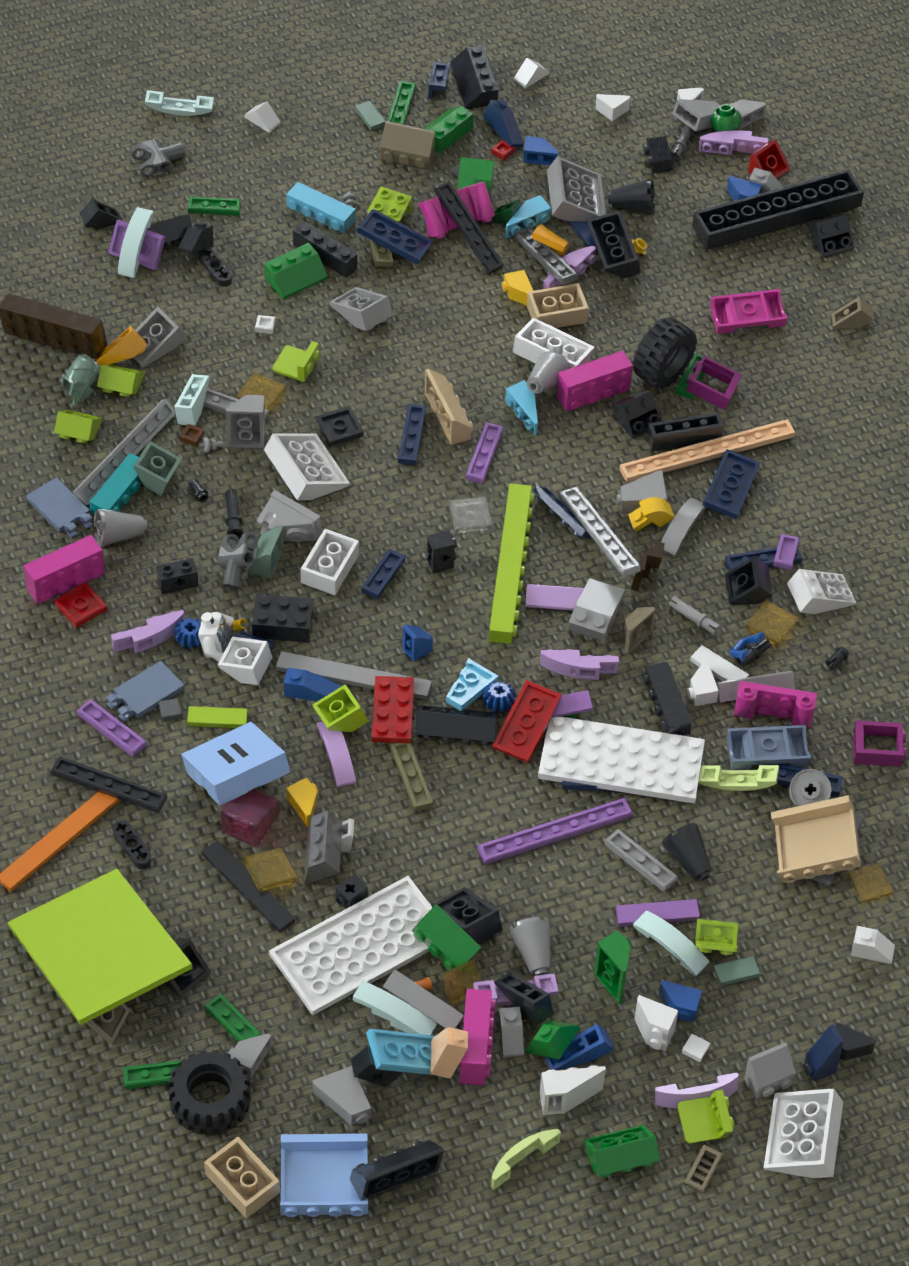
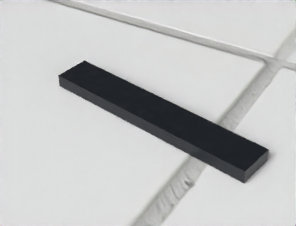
[433,181,504,274]
[50,756,167,814]
[202,840,295,933]

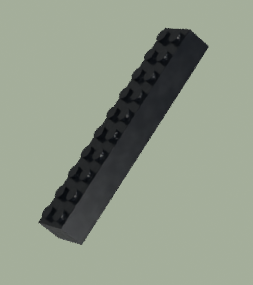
[692,169,864,250]

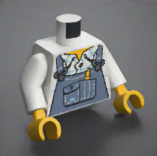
[198,612,247,662]

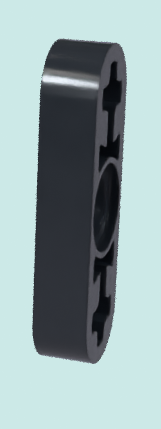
[199,248,232,287]
[112,820,152,869]

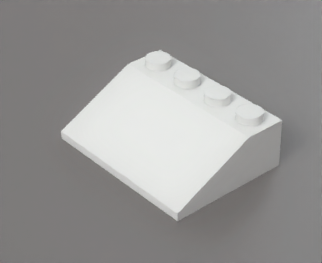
[264,434,350,500]
[764,1089,843,1178]

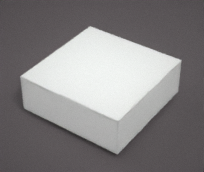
[255,315,276,334]
[682,1034,710,1062]

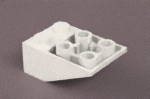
[787,569,856,614]
[540,1065,606,1116]

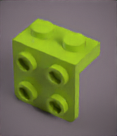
[368,187,413,223]
[272,341,321,382]
[695,918,739,955]
[677,1090,734,1144]

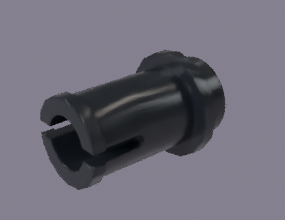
[188,479,209,503]
[825,646,849,670]

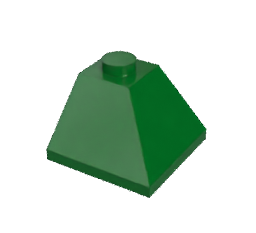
[457,157,495,197]
[525,1019,580,1059]

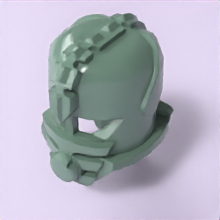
[61,354,101,407]

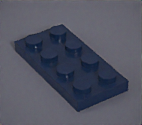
[357,209,433,265]
[702,449,760,519]

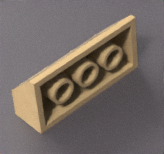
[425,369,474,445]

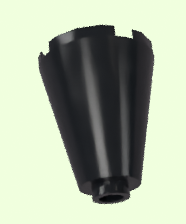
[608,179,655,213]
[662,823,712,881]

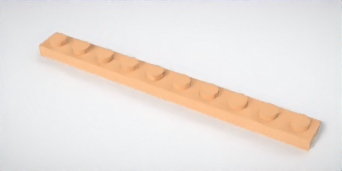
[620,419,795,483]

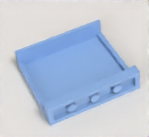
[280,1134,368,1217]

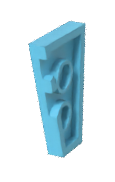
[446,658,498,711]

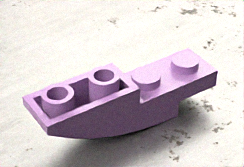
[698,130,768,155]
[543,246,597,289]
[111,610,185,653]
[540,649,619,680]

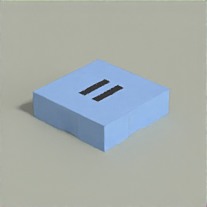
[181,722,290,805]

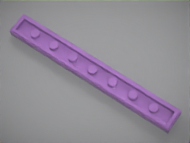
[477,798,633,865]

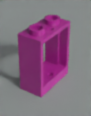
[686,356,742,410]
[853,720,907,767]

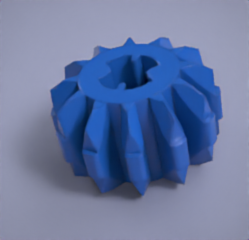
[174,616,201,649]
[483,680,516,713]

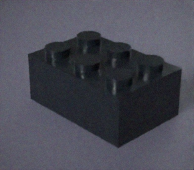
[252,594,314,643]

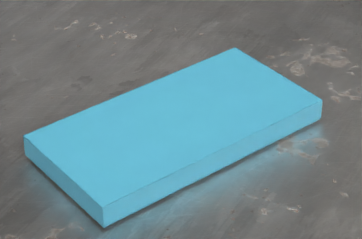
[366,1029,435,1075]

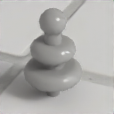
[342,191,357,207]
[199,437,224,453]

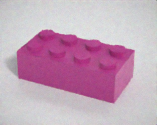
[557,351,633,411]
[23,535,105,604]
[459,989,496,1085]

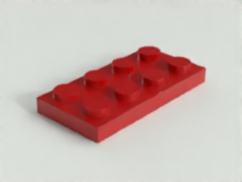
[372,676,414,743]
[492,680,562,763]

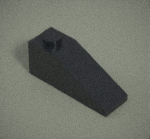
[495,972,554,1024]

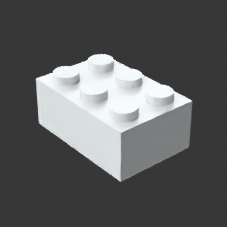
[301,529,359,595]

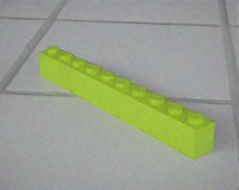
[489,483,535,644]

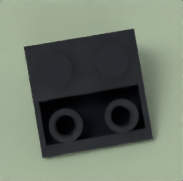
[808,214,854,257]
[612,391,662,438]

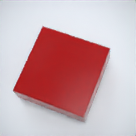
[491,140,515,161]

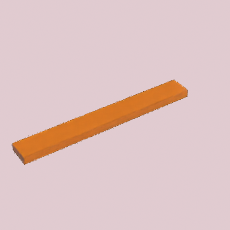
[0,792,121,892]

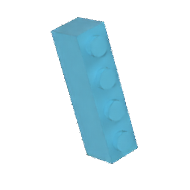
[286,182,356,233]

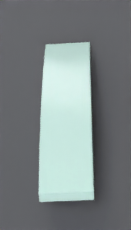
[353,980,437,1035]

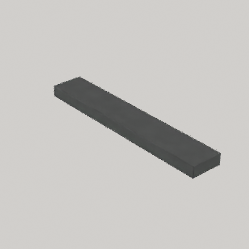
[514,227,578,285]

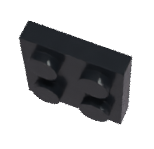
[316,406,364,446]

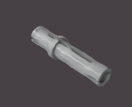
[669,596,721,636]

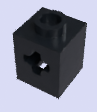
[335,874,368,909]

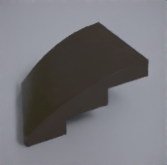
[630,542,665,591]

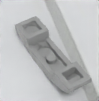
[661,498,707,557]

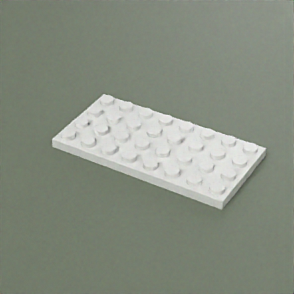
[538,717,705,804]
[269,876,432,1016]

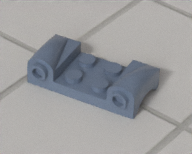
[726,725,811,770]

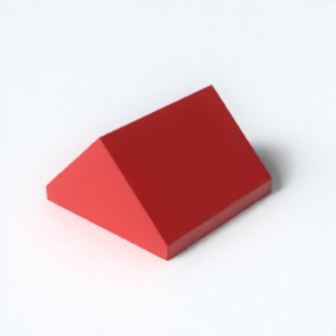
[748,139,791,179]

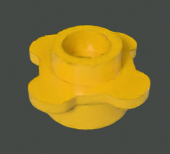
[631,238,647,255]

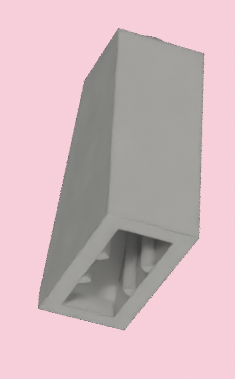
[672,99,720,131]
[616,470,667,513]
[312,1066,371,1126]

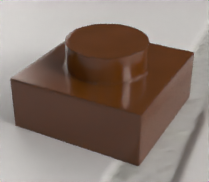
[180,424,205,447]

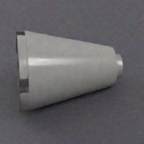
[527,351,570,394]
[94,509,148,546]
[509,917,551,976]

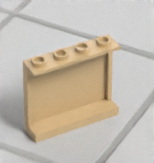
[771,795,861,883]

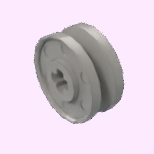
[789,769,832,807]

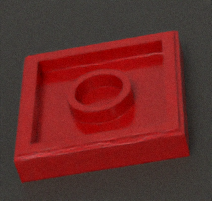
[54,582,108,628]

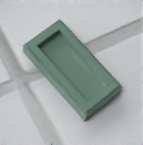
[355,101,386,131]
[714,956,760,986]

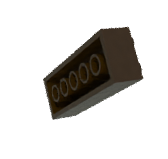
[0,293,107,359]

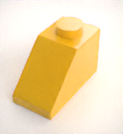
[502,270,533,306]
[286,777,319,827]

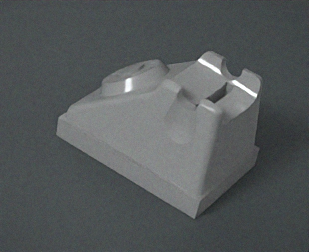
[257,490,323,542]

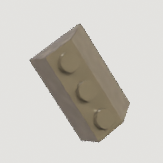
[380,121,435,170]

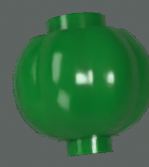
[710,104,742,132]

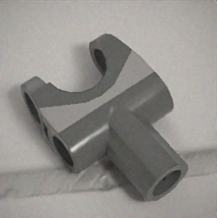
[131,139,186,177]
[218,532,258,589]

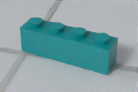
[89,453,142,516]

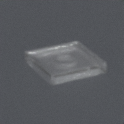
[449,496,492,533]

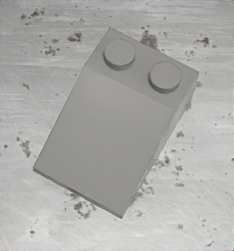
[329,287,393,331]
[133,307,188,368]
[569,578,625,642]

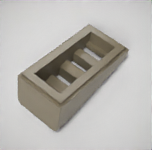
[684,1145,723,1193]

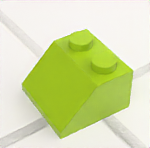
[97,364,145,397]
[54,410,103,443]
[312,684,369,732]

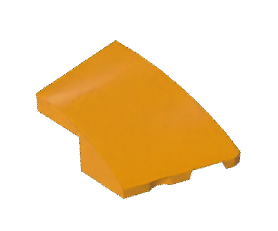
[531,224,569,257]

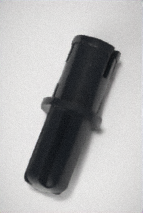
[736,638,771,667]

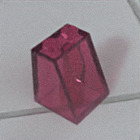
[220,789,280,848]

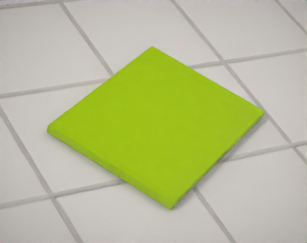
[8,869,193,1025]

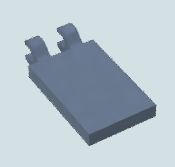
[26,477,93,538]
[106,661,184,722]

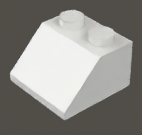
[218,637,272,685]
[634,995,678,1051]

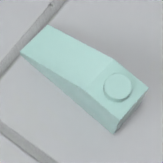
[175,374,210,426]

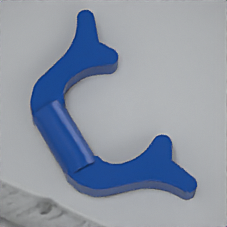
[730,632,765,661]

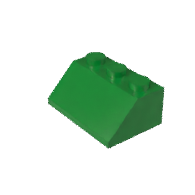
[423,106,474,154]
[264,243,328,300]
[411,904,481,974]
[594,930,631,1004]
[583,1125,660,1177]

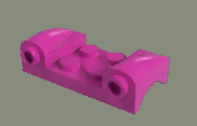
[418,182,495,239]
[709,289,788,334]
[734,681,817,728]

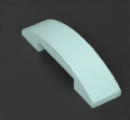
[145,90,214,116]
[118,207,154,278]
[633,911,709,977]

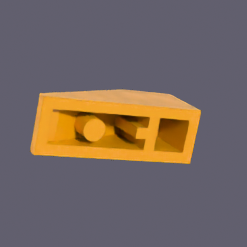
[93,326,147,367]

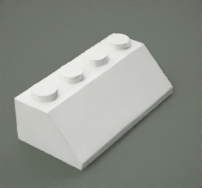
[513,318,594,368]

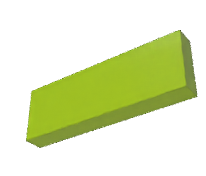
[187,706,248,728]

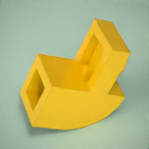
[629,497,675,532]

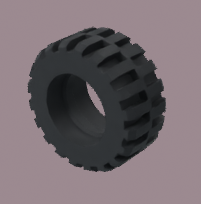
[632,317,697,389]
[168,1050,251,1135]

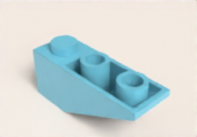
[505,195,551,238]
[505,380,538,436]

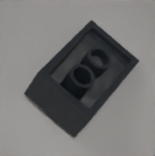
[431,887,503,944]

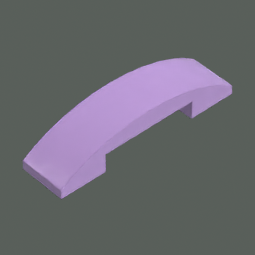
[317,722,356,787]
[473,974,559,1005]
[655,1073,738,1109]

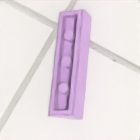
[525,584,584,610]

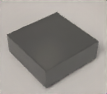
[158,698,181,721]

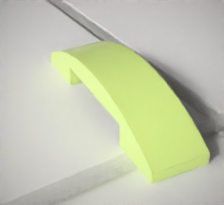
[698,765,779,791]
[491,1129,561,1190]

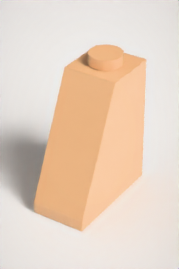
[430,1027,468,1079]

